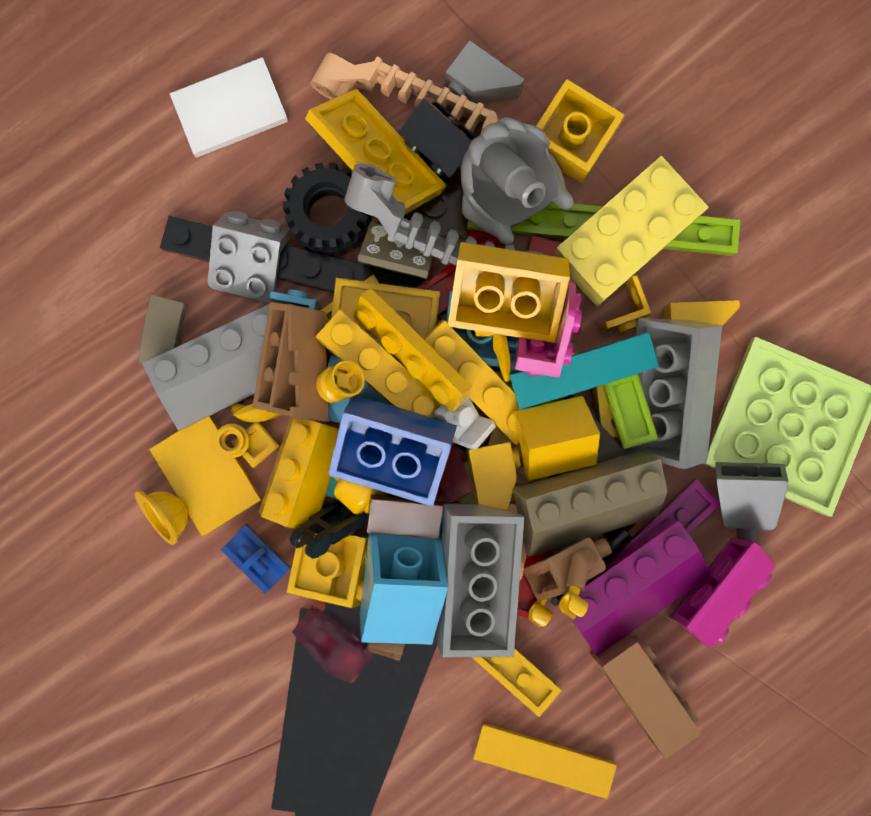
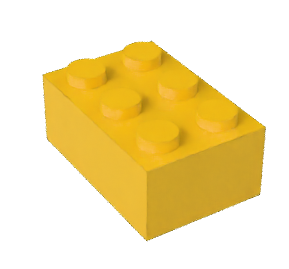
[447,242,570,343]

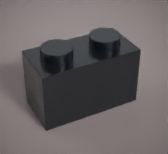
[399,98,477,178]

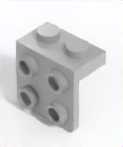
[208,211,291,302]

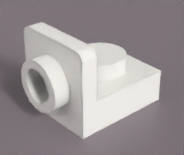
[434,395,496,450]

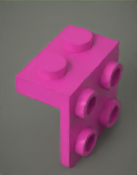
[515,281,582,378]

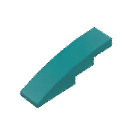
[510,332,659,410]

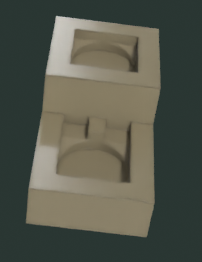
[139,295,188,364]

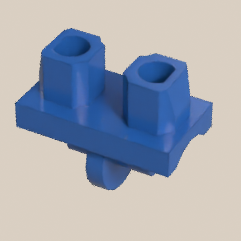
[221,524,291,594]

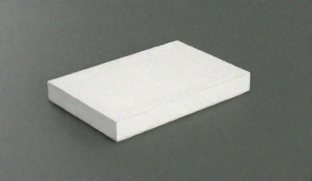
[169,57,289,158]

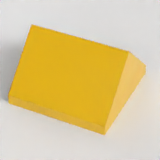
[513,396,600,481]

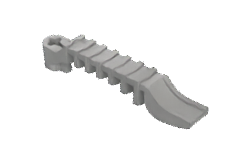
[344,163,572,282]

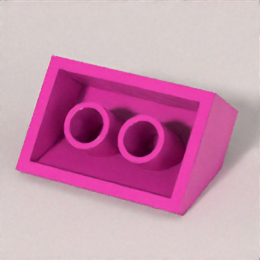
[669,537,776,649]

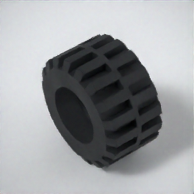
[283,163,372,257]

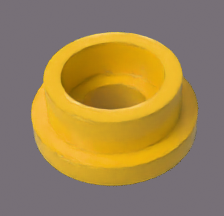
[214,424,250,458]

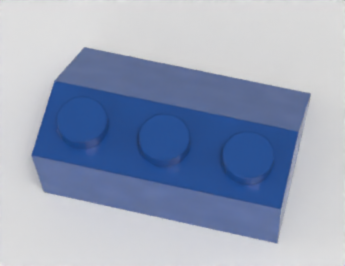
[328,395,457,507]

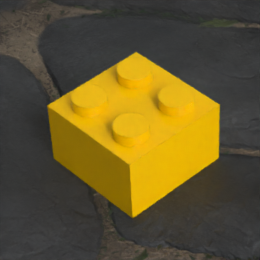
[536,79,625,184]

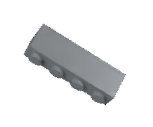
[142,304,270,431]
[626,318,722,469]
[436,504,524,657]

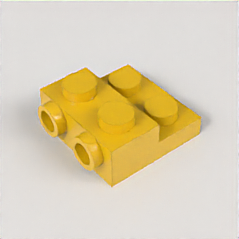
[286,533,368,608]

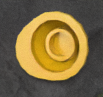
[135,490,188,545]

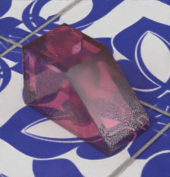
[292,605,373,684]

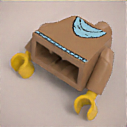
[523,537,612,627]

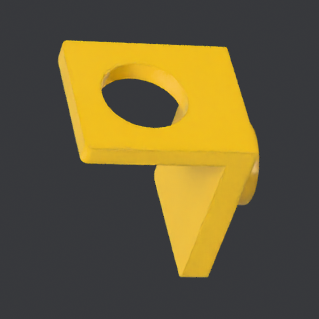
[600,275,651,333]

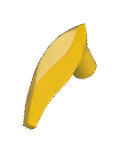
[475,331,511,382]
[231,403,281,423]

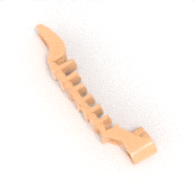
[310,53,498,133]

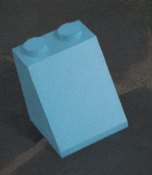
[360,533,448,645]

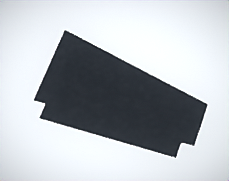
[271,602,437,816]

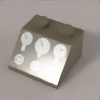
[358,221,434,280]

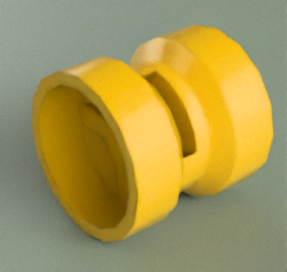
[316,360,365,403]

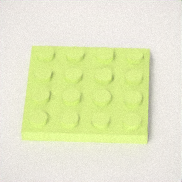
[703,337,871,517]

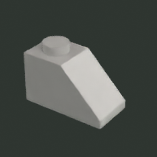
[445,40,525,104]

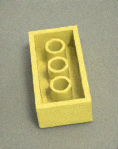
[552,156,709,307]

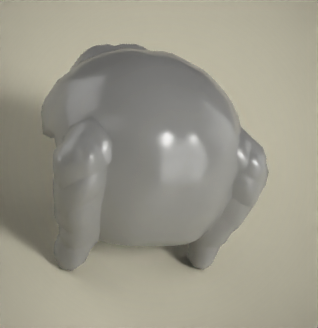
[461,117,574,245]

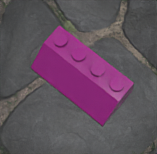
[556,518,711,656]

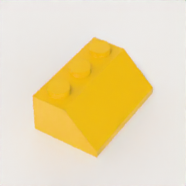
[258,417,339,529]

